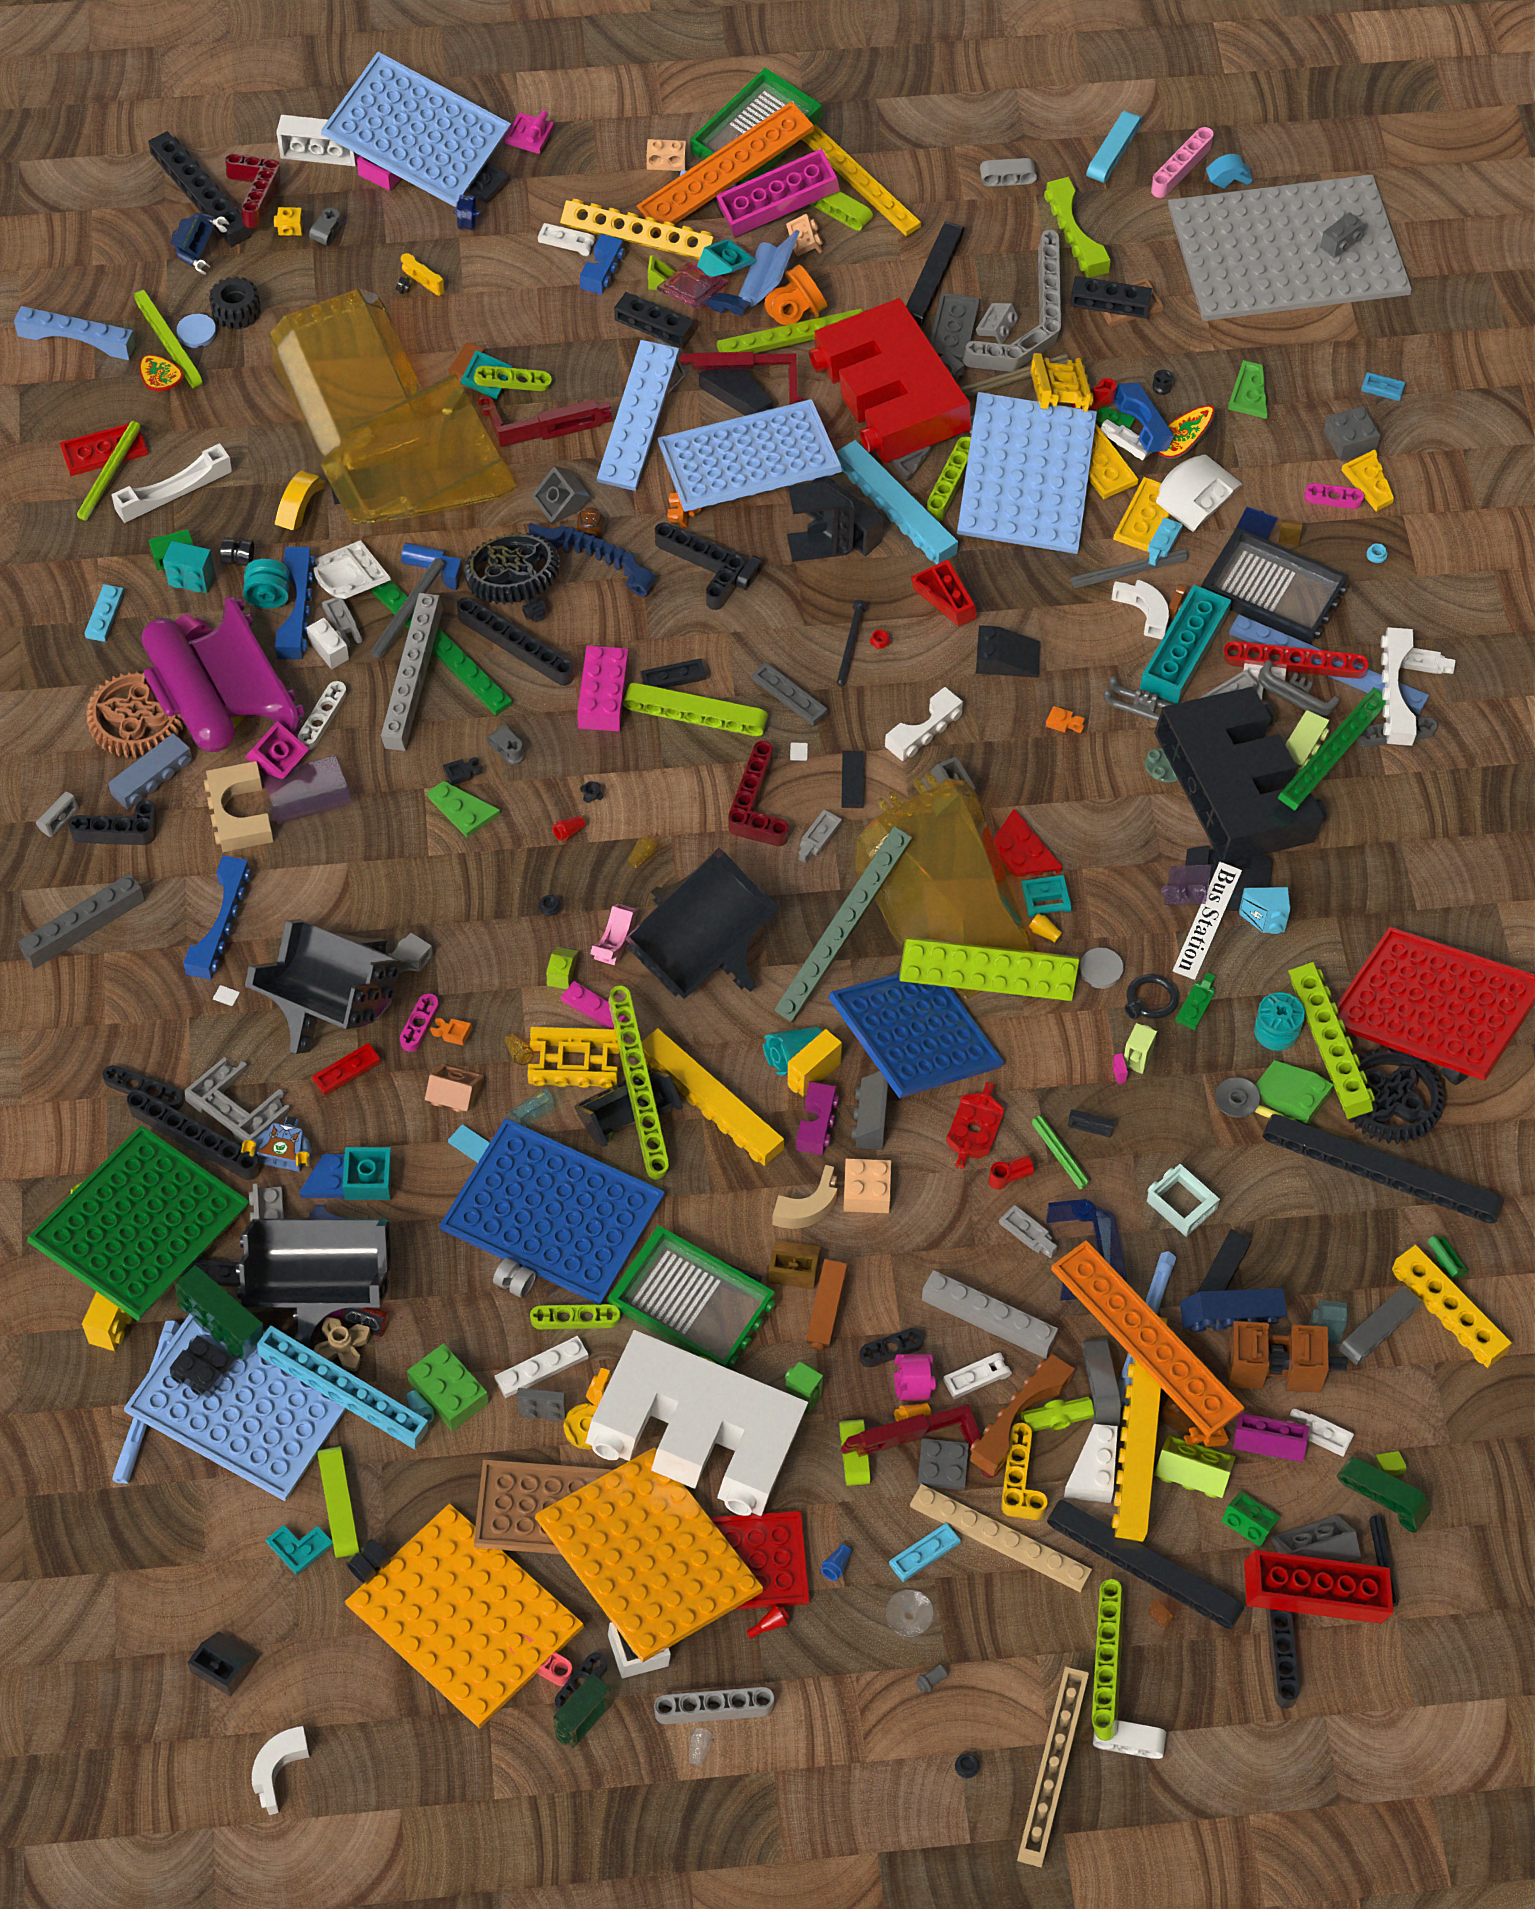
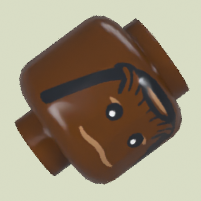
[577,507,604,538]

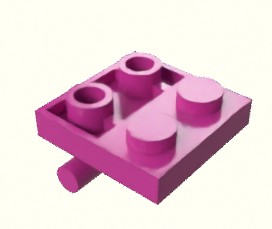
[504,110,554,154]

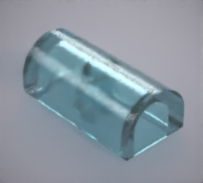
[507,1088,555,1127]

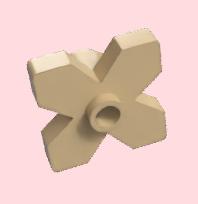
[314,1317,370,1372]

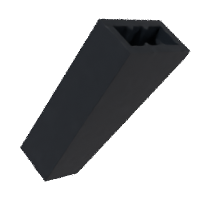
[699,369,773,416]

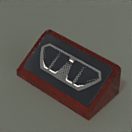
[340,1308,389,1337]

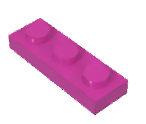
[561,981,627,1029]

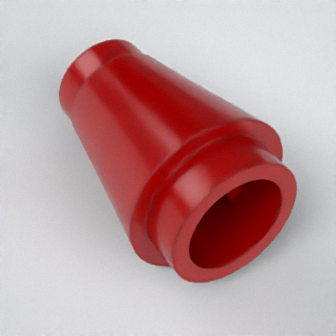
[552,815,585,841]

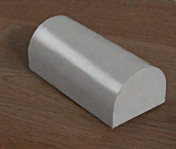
[36,792,79,837]

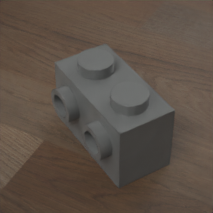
[1320,212,1364,258]

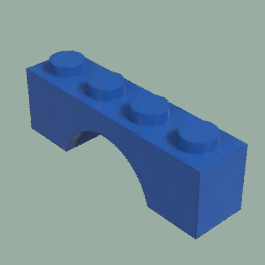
[1114,382,1174,452]

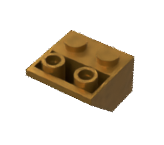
[769,1240,821,1289]

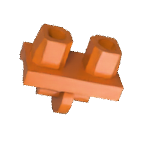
[667,493,701,528]

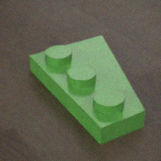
[1228,360,1267,419]

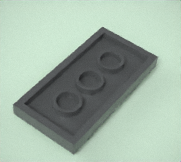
[930,292,980,362]

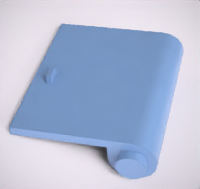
[739,230,800,307]

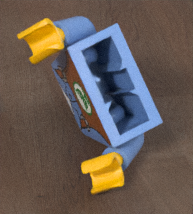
[241,1116,313,1172]

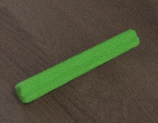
[1032,1115,1089,1189]

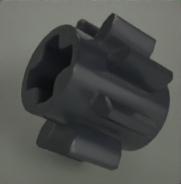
[522,597,547,623]

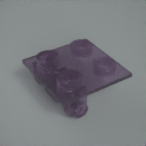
[1161,865,1212,905]

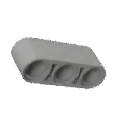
[980,158,1037,186]

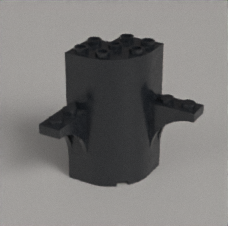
[624,848,779,999]
[245,919,401,1054]
[236,1205,391,1349]

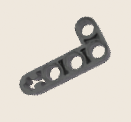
[1083,1339,1121,1428]

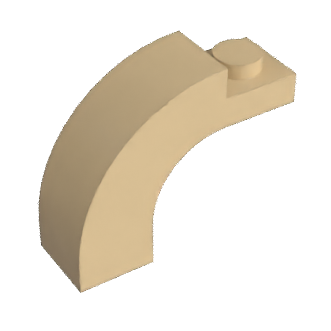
[772,1165,837,1229]

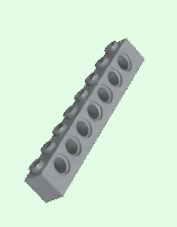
[381,593,443,751]

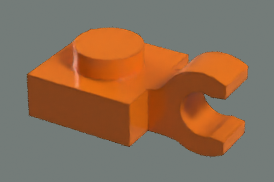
[1046,706,1085,733]
[1184,1427,1229,1447]

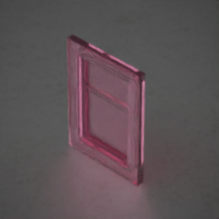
[657,262,728,309]

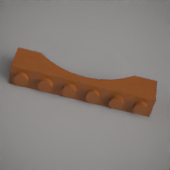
[970,1354,1075,1476]

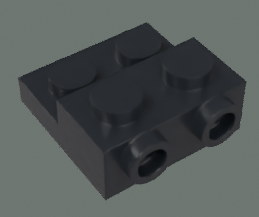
[169,1335,236,1398]

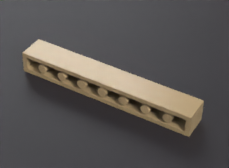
[1017,1667,1089,1867]

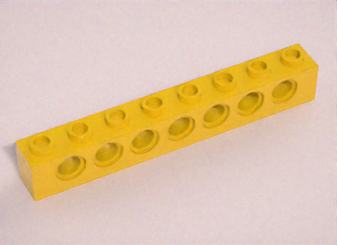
[560,199,716,260]

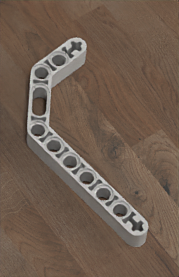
[962,230,1061,372]

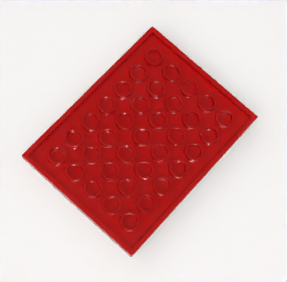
[1326,927,1535,1081]

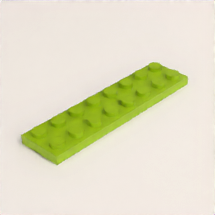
[899,937,1079,1001]

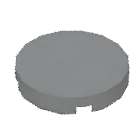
[1080,947,1123,989]

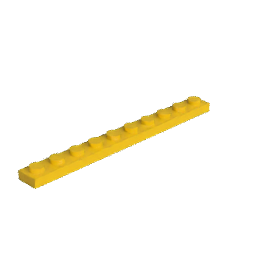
[802,124,921,236]

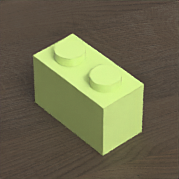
[1124,1023,1157,1074]

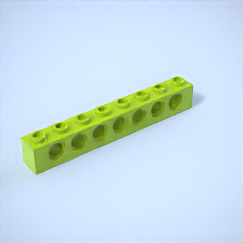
[1288,962,1375,1119]

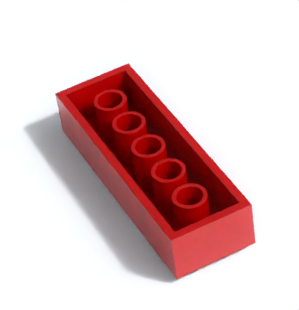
[1244,1550,1393,1624]

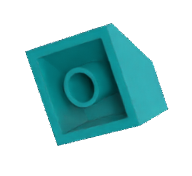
[697,238,756,277]

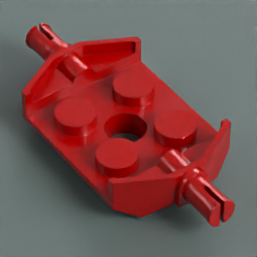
[946,1082,1004,1169]

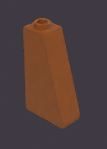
[807,1259,848,1350]

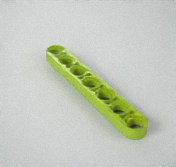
[134,289,203,388]

